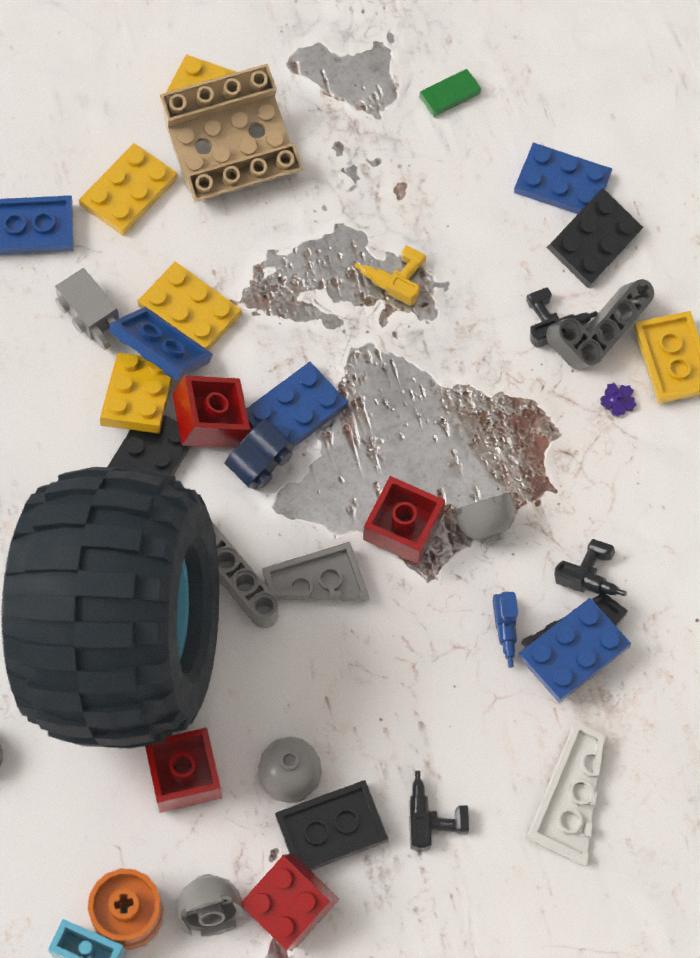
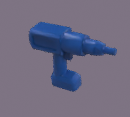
[493,592,518,668]

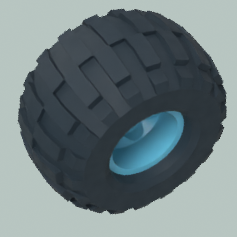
[2,467,219,749]

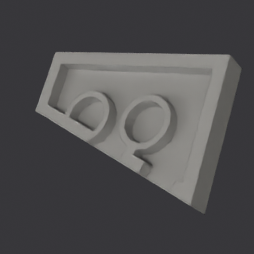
[262,542,369,600]

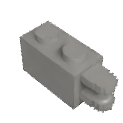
[55,267,119,350]

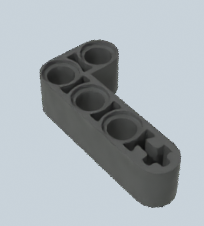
[546,279,655,370]

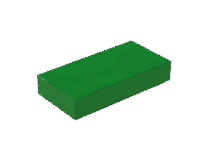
[419,68,481,117]

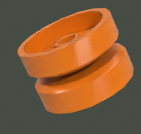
[88,868,164,950]

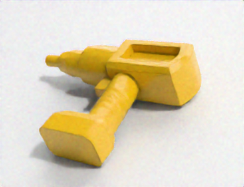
[354,245,426,306]

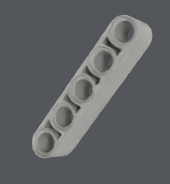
[211,520,279,628]

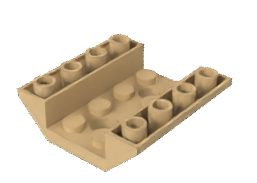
[160,63,303,202]

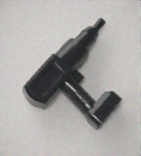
[526,287,598,348]
[554,539,627,596]
[409,770,469,852]

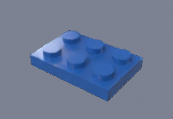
[514,142,613,214]
[0,195,74,254]
[109,307,213,380]
[246,361,348,446]
[518,598,631,703]

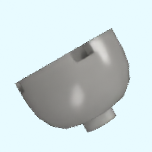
[453,492,515,544]
[258,737,322,803]
[177,874,244,937]

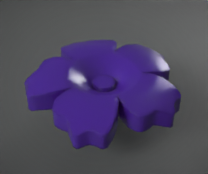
[600,383,637,417]

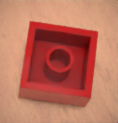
[172,375,250,448]
[363,476,445,565]
[145,727,222,813]
[241,854,340,951]

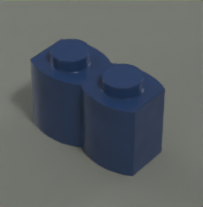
[224,419,295,490]

